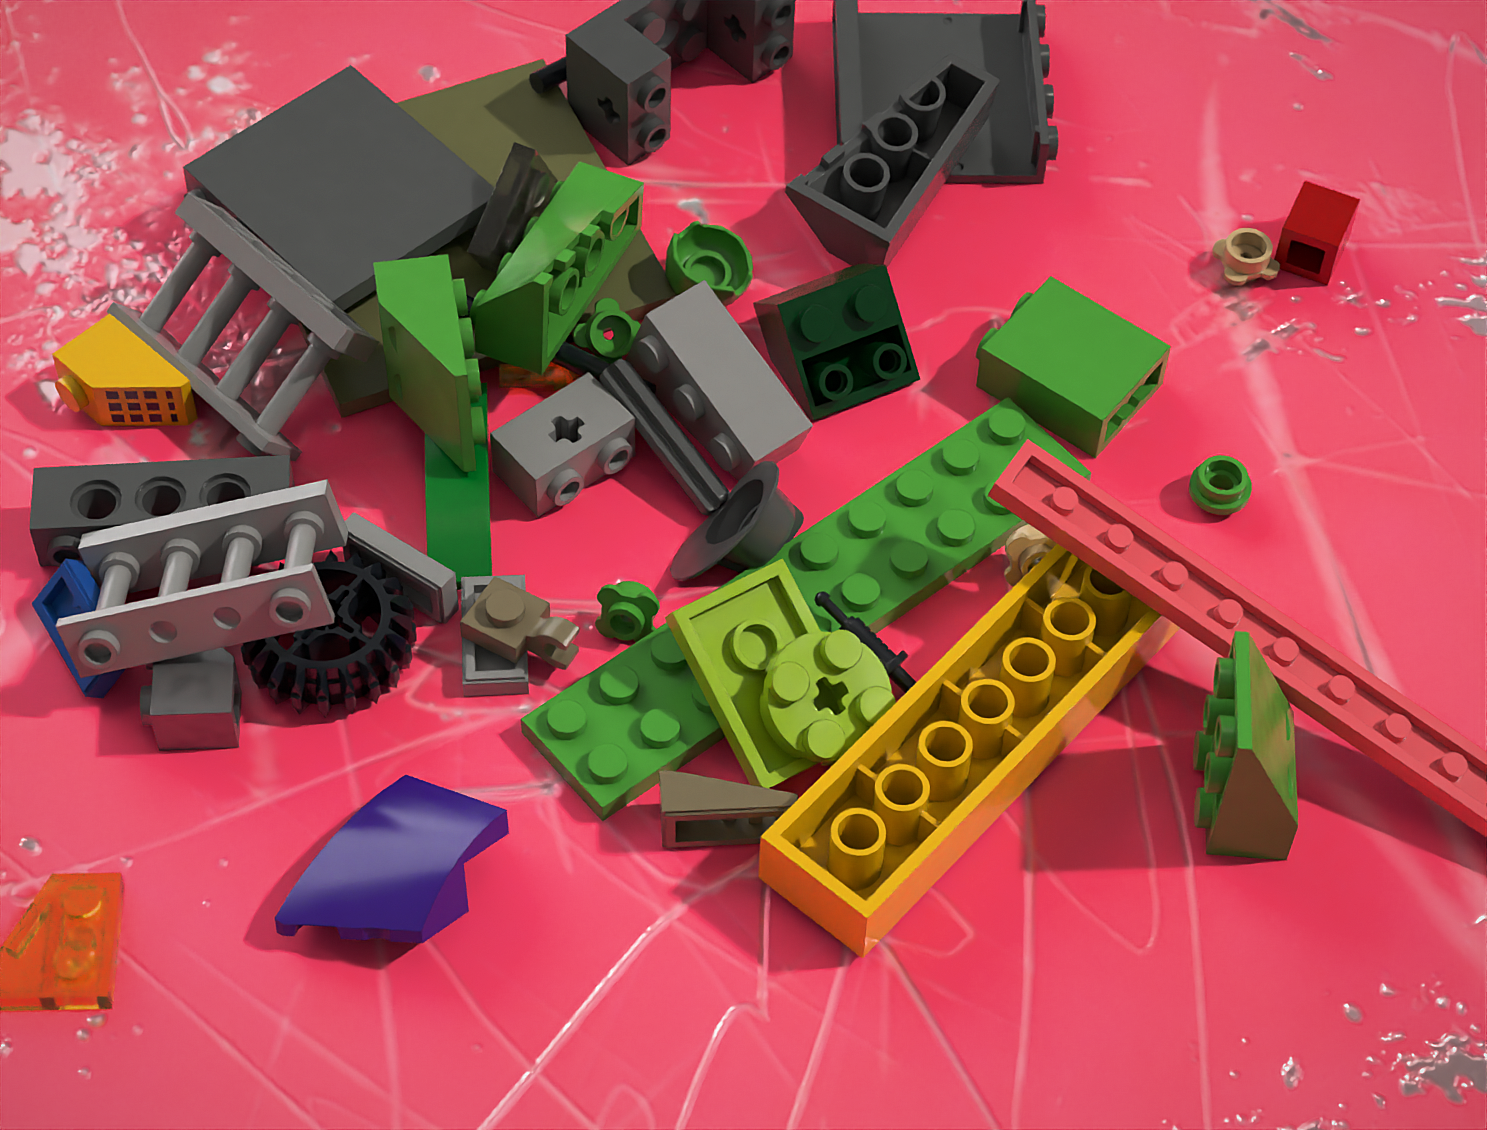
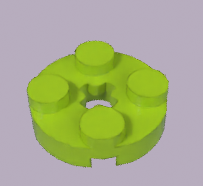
[760,630,896,766]

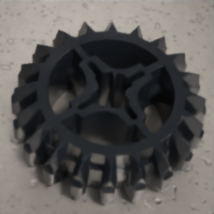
[240,549,417,718]

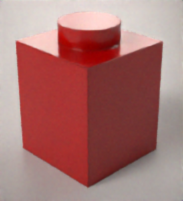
[1274,181,1360,286]

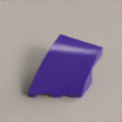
[275,774,509,943]

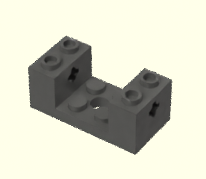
[565,0,795,166]

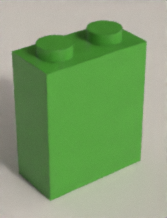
[976,276,1171,458]

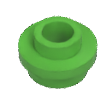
[1189,455,1252,515]

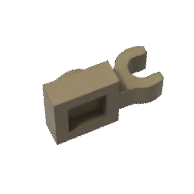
[460,576,579,670]

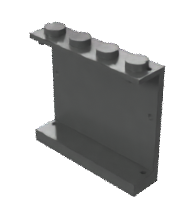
[832,0,1058,184]

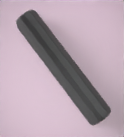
[599,359,730,516]

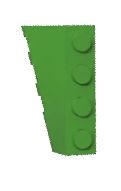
[469,161,644,375]

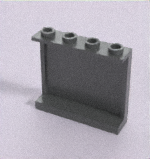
[183,65,503,311]

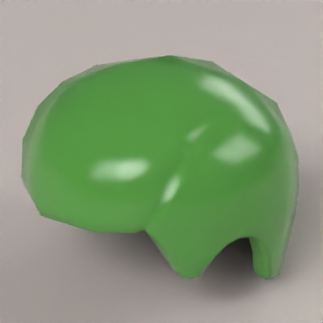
[665,221,753,306]

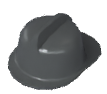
[670,461,804,581]

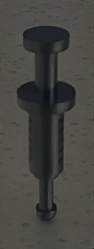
[814,591,916,693]

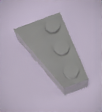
[625,280,813,481]

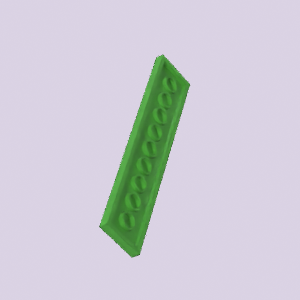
[521,397,1091,821]

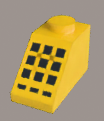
[52,313,198,426]

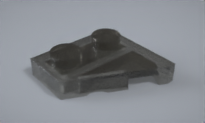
[467,142,558,273]

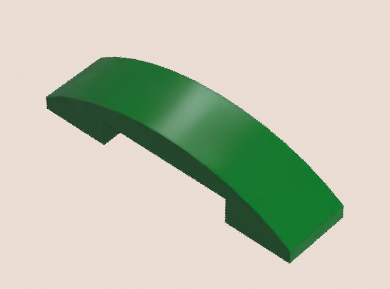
[425,382,493,590]

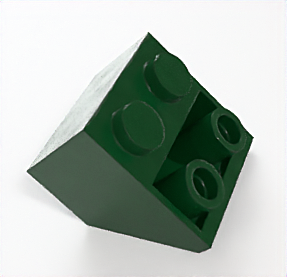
[753,264,920,420]

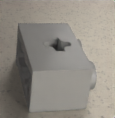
[490,372,635,517]

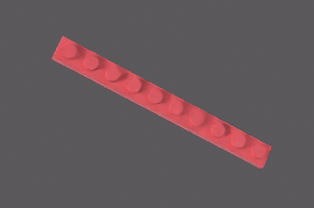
[988,439,1487,838]

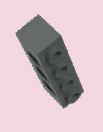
[29,455,295,567]

